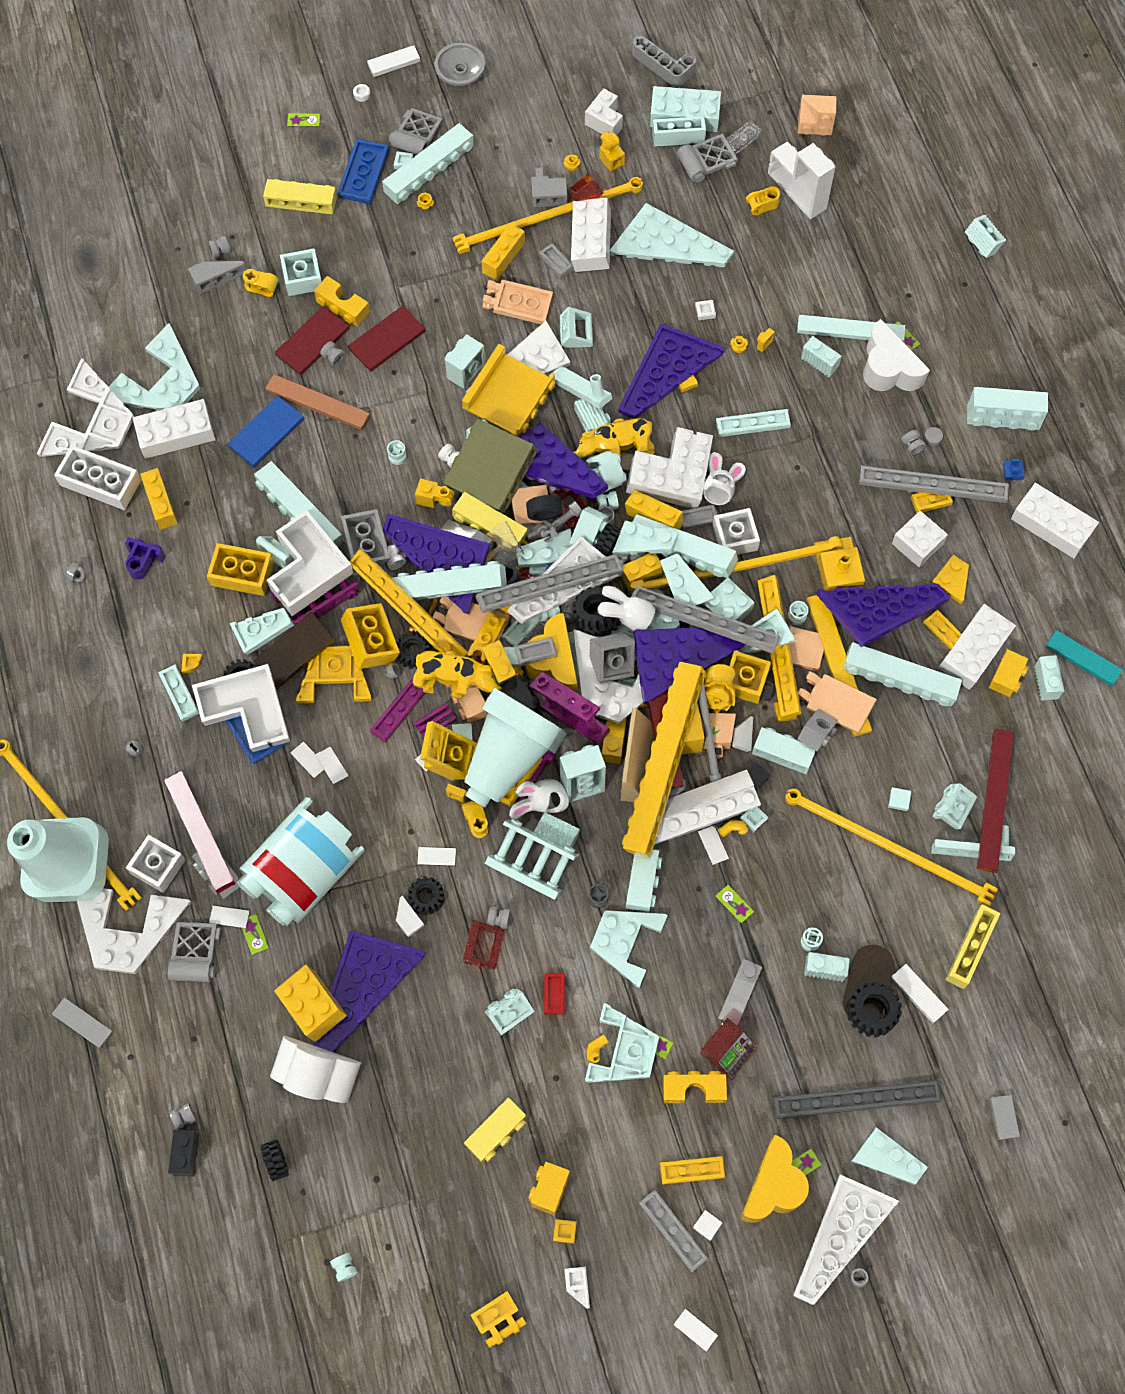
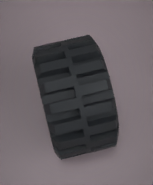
[572,586,622,637]
[847,982,902,1038]

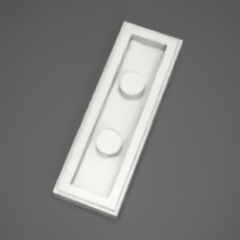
[367,45,420,77]
[891,964,949,1024]

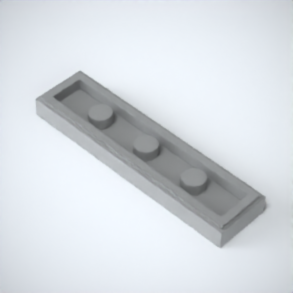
[638,1190,708,1273]

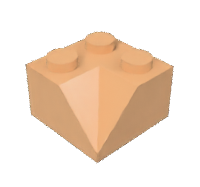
[798,95,836,135]

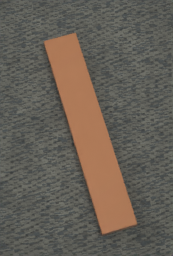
[265,374,370,430]

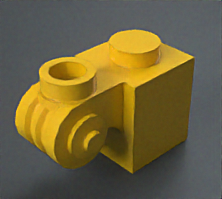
[599,131,625,172]
[415,478,455,509]

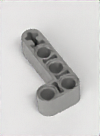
[632,36,696,87]

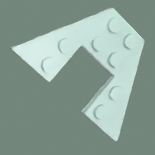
[109,323,200,411]

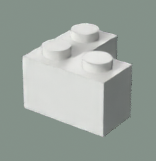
[585,89,623,135]

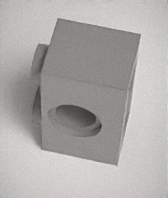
[797,709,838,751]

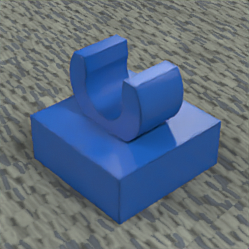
[1003,459,1025,480]

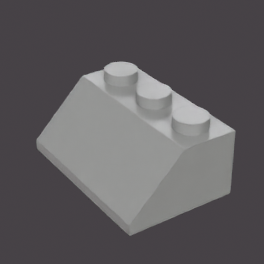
[341,509,390,575]

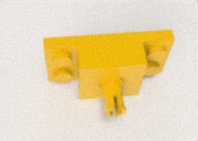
[814,537,865,591]
[420,721,477,781]

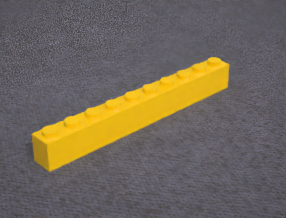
[622,662,706,858]

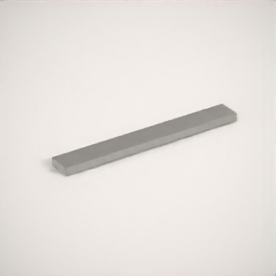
[859,465,1009,503]
[476,554,623,614]
[631,586,780,654]

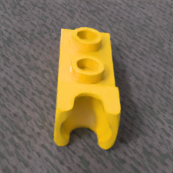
[467,612,506,665]

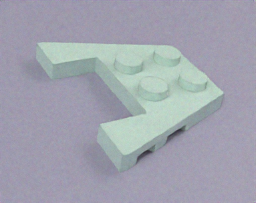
[590,911,667,988]
[585,1003,659,1083]

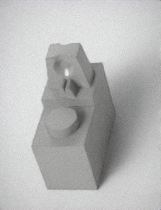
[531,168,567,207]

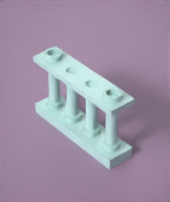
[485,818,579,900]

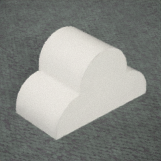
[863,319,930,391]
[270,1035,361,1103]

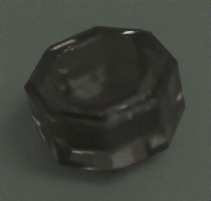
[761,682,775,702]

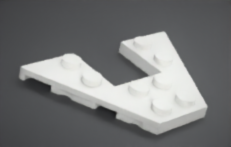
[37,358,134,457]
[573,629,643,725]
[77,888,191,974]

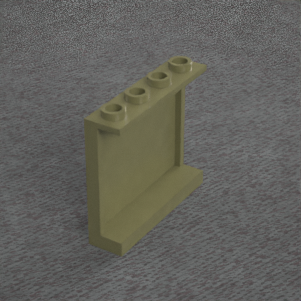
[443,419,538,514]

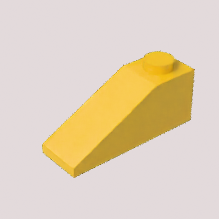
[602,717,627,764]

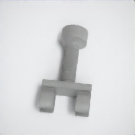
[535,501,582,543]

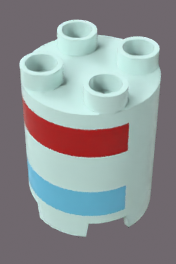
[236,797,365,926]

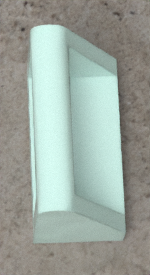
[560,307,593,348]
[256,536,295,569]

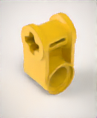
[746,187,780,215]
[243,269,278,297]
[461,800,489,839]

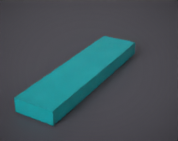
[1045,630,1123,687]

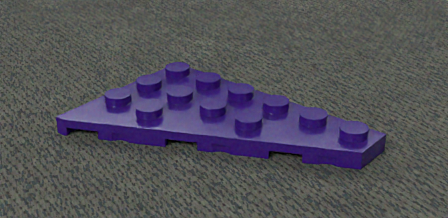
[618,324,725,419]
[519,422,608,499]
[383,514,491,614]
[816,584,950,647]
[633,627,746,704]
[313,931,425,1052]

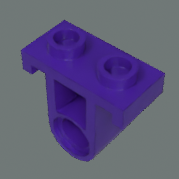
[125,537,166,580]

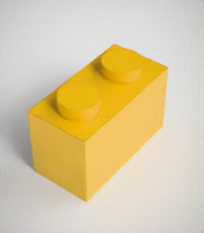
[621,553,663,591]
[482,640,516,684]
[988,649,1029,697]

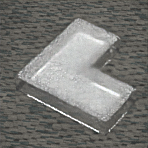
[486,521,525,565]

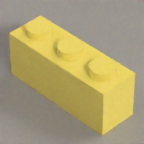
[464,1097,526,1163]

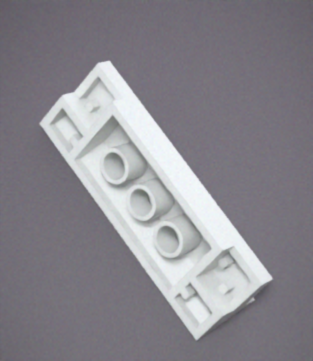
[654,770,761,845]

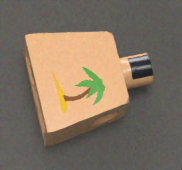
[700,713,736,759]

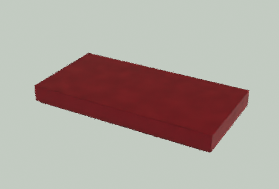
[274,306,350,375]
[348,306,426,372]

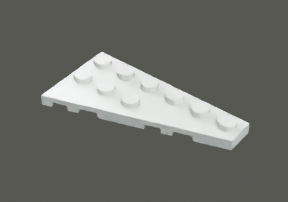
[466,321,570,393]
[508,536,624,624]
[793,1175,899,1305]

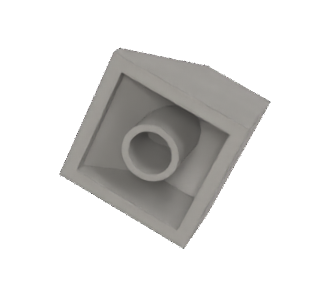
[589,632,635,683]

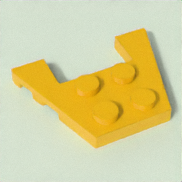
[296,646,372,704]

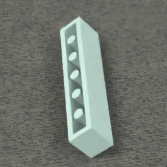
[382,123,474,204]
[254,461,344,547]
[632,514,738,578]
[392,561,507,600]
[842,642,962,706]

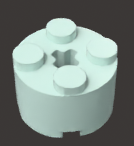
[586,451,626,493]

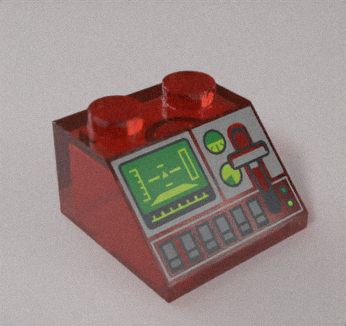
[700,1018,758,1080]

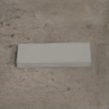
[52,997,113,1049]

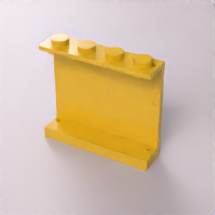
[462,344,556,437]

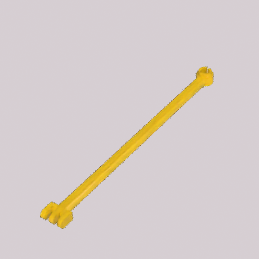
[453,177,643,254]
[631,536,844,594]
[0,740,142,911]
[785,788,998,907]

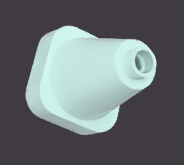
[464,688,567,807]
[7,817,109,902]

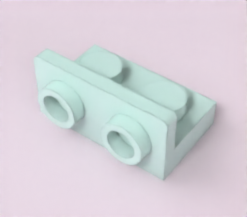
[933,783,977,829]
[485,989,535,1035]

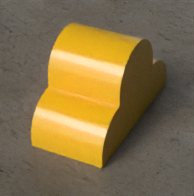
[525,613,577,693]
[740,1135,809,1223]

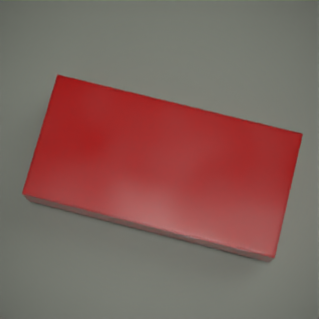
[544,973,565,1015]

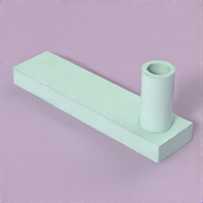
[549,366,612,409]
[932,825,1015,861]

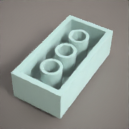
[650,86,721,132]
[967,387,1048,431]
[560,745,606,803]

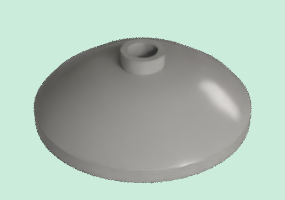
[435,43,485,86]

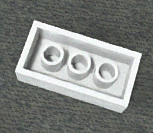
[571,198,611,272]
[133,399,215,459]
[54,445,141,510]
[1011,483,1099,559]
[938,604,1016,690]

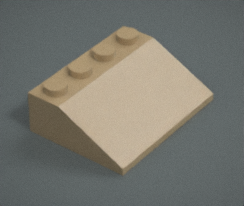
[621,708,655,802]

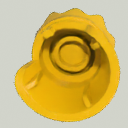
[704,664,735,714]

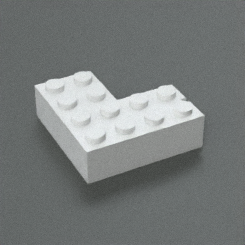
[768,142,835,219]
[626,427,713,509]
[267,510,353,616]
[192,664,290,752]

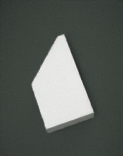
[732,716,753,752]
[396,896,424,938]
[564,1267,590,1309]

